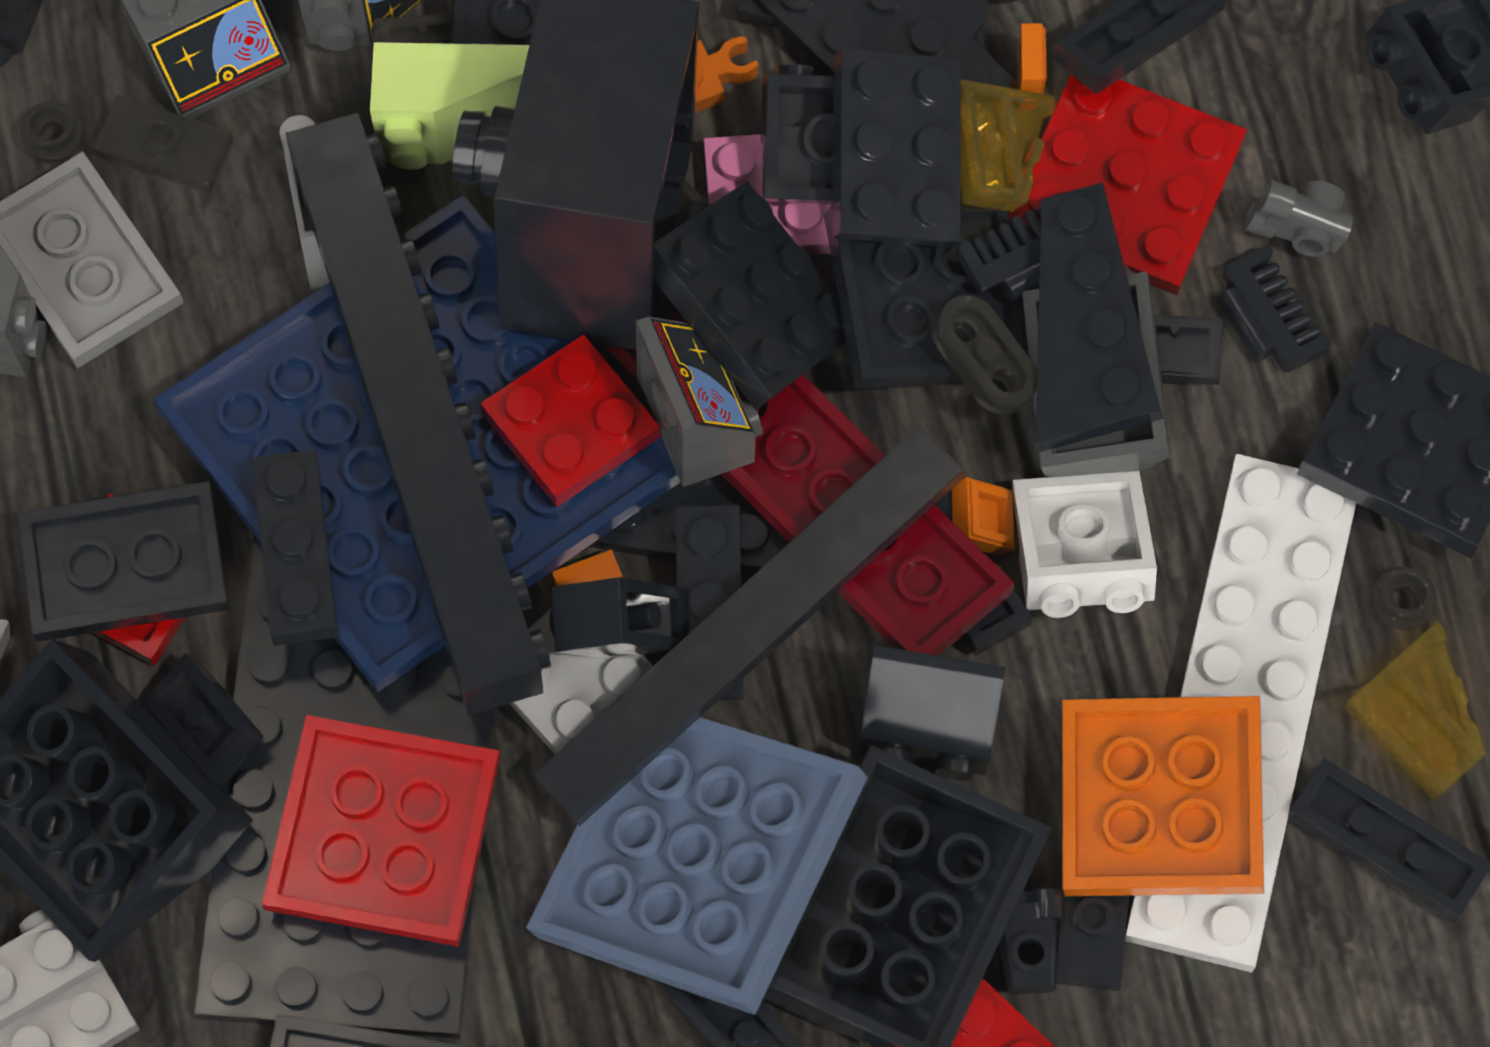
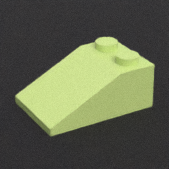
[370,42,529,170]

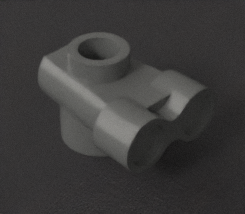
[1244,179,1353,257]

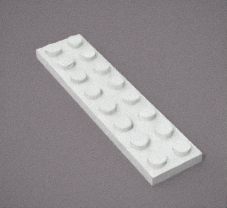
[1125,454,1356,973]

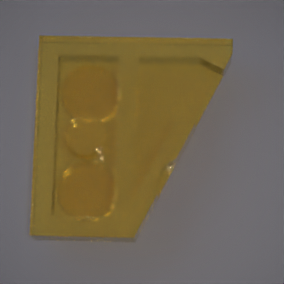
[961,80,1055,212]
[1345,622,1486,802]

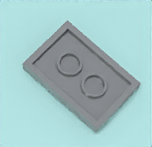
[0,152,184,369]

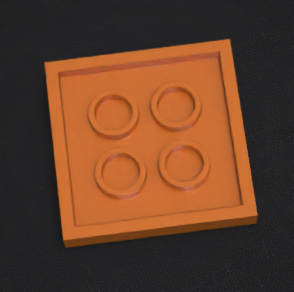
[1062,696,1264,896]

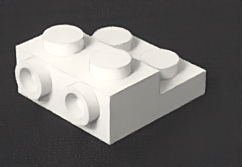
[1012,471,1157,618]

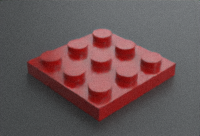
[1009,74,1247,295]
[262,715,501,947]

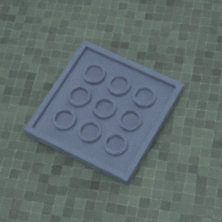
[526,717,868,1015]

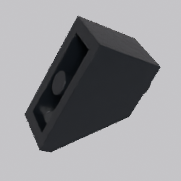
[549,577,689,657]

